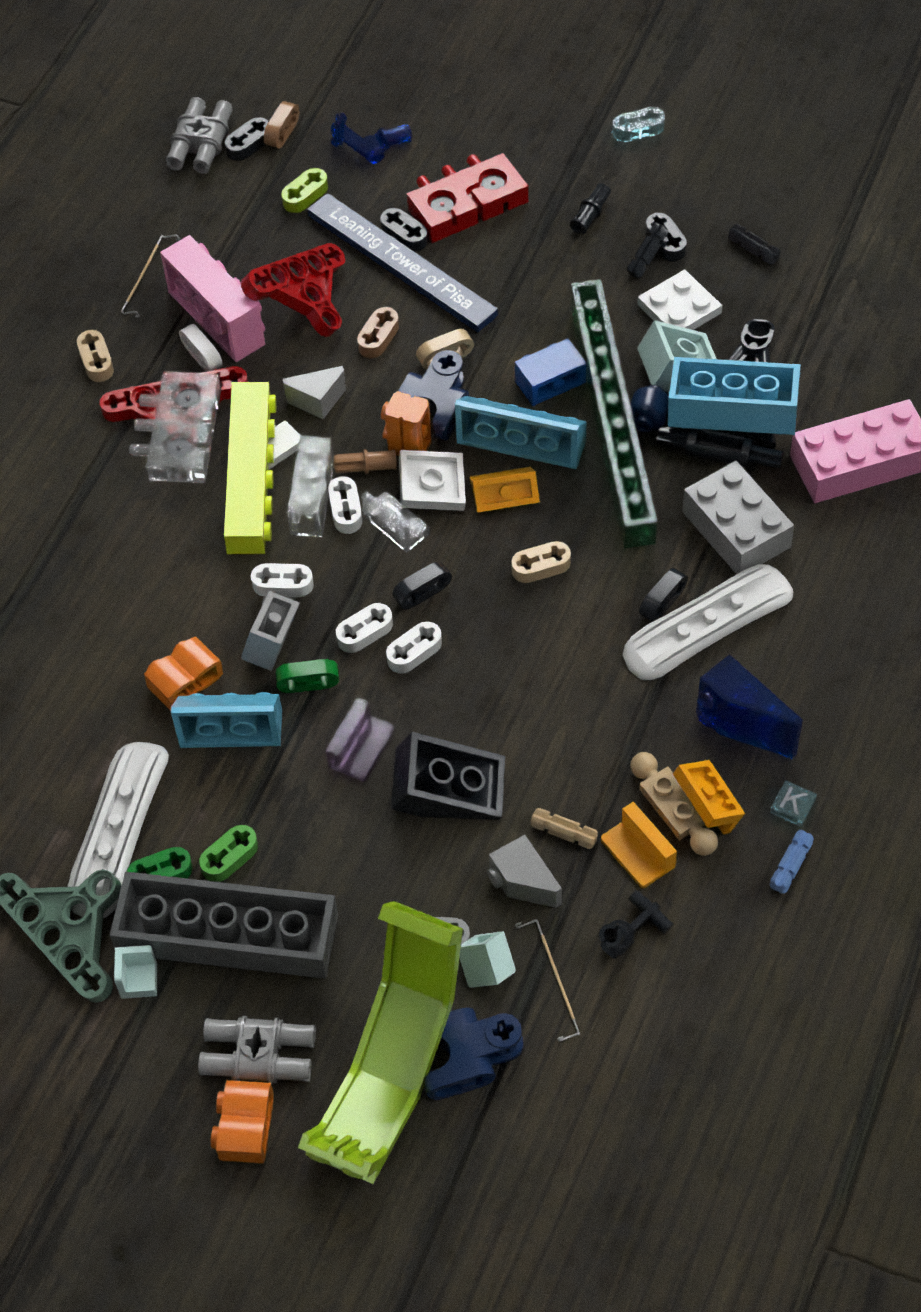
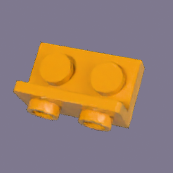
[673,760,745,834]

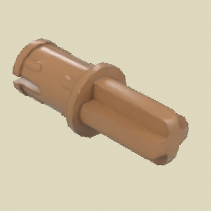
[333,449,396,474]

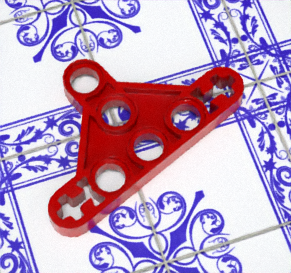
[240,243,345,337]
[100,366,248,456]

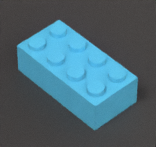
[668,357,801,435]

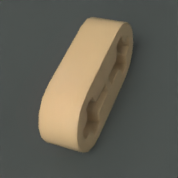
[416,329,474,370]
[77,330,114,382]
[511,541,571,583]

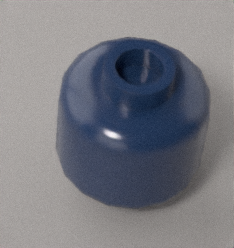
[627,385,669,432]

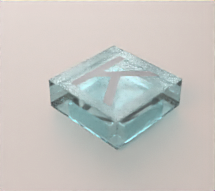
[770,780,817,827]

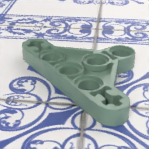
[0,869,122,1003]

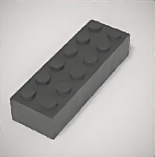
[110,872,338,979]

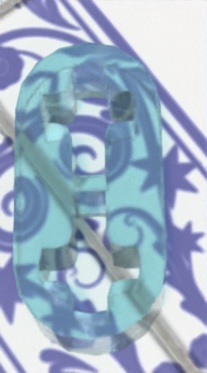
[612,107,665,142]

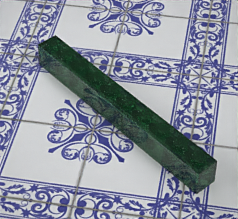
[570,279,657,549]

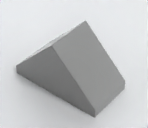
[283,366,346,419]

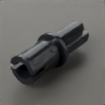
[570,183,611,234]

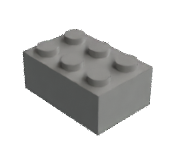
[682,461,794,574]

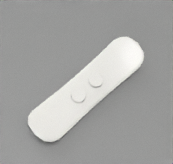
[623,564,794,680]
[68,742,169,918]

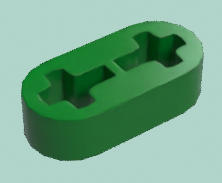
[275,659,339,693]
[127,847,193,879]

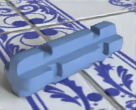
[770,830,814,894]

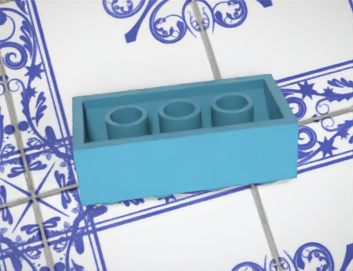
[455,396,587,469]

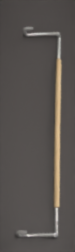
[121,234,180,317]
[515,919,580,1042]

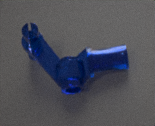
[330,113,412,164]

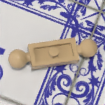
[630,752,718,856]

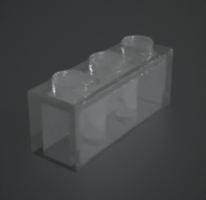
[287,436,334,537]

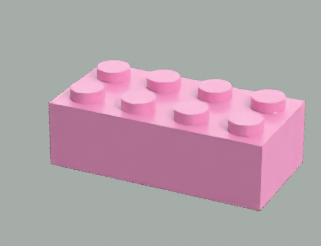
[160,235,265,362]
[790,399,921,504]

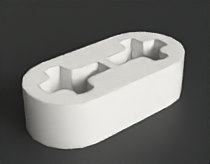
[179,324,222,371]
[328,477,362,534]
[251,563,314,597]
[336,603,393,653]
[386,621,442,674]

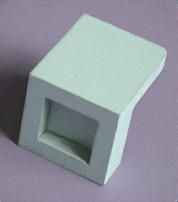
[459,931,516,988]
[114,945,157,999]

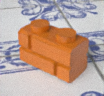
[381,391,432,456]

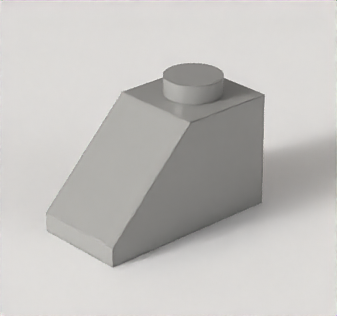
[241,591,299,671]
[487,835,562,908]

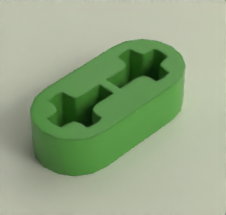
[199,825,258,882]

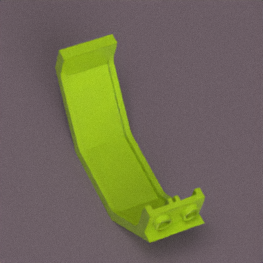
[298,901,463,1184]

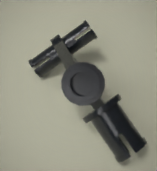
[599,889,674,959]

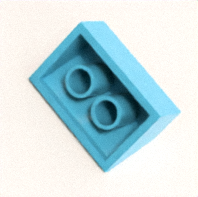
[171,692,282,748]

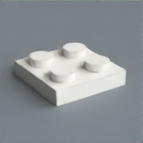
[637,269,722,330]
[399,450,466,511]

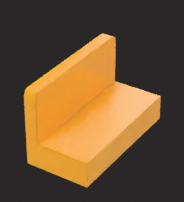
[469,467,540,513]
[601,802,677,889]

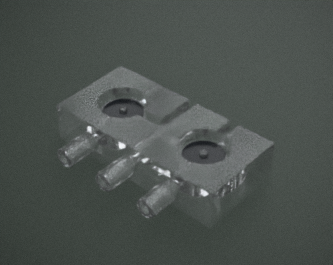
[129,372,221,483]

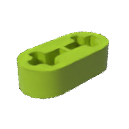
[281,168,328,213]

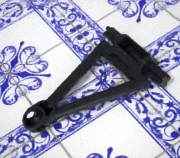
[657,319,784,468]

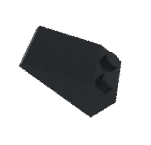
[391,732,505,820]

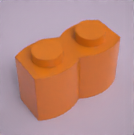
[144,637,223,711]
[211,1080,274,1163]

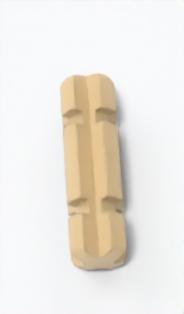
[531,808,598,849]

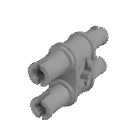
[166,97,233,174]
[198,1015,316,1085]

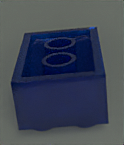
[696,654,803,759]

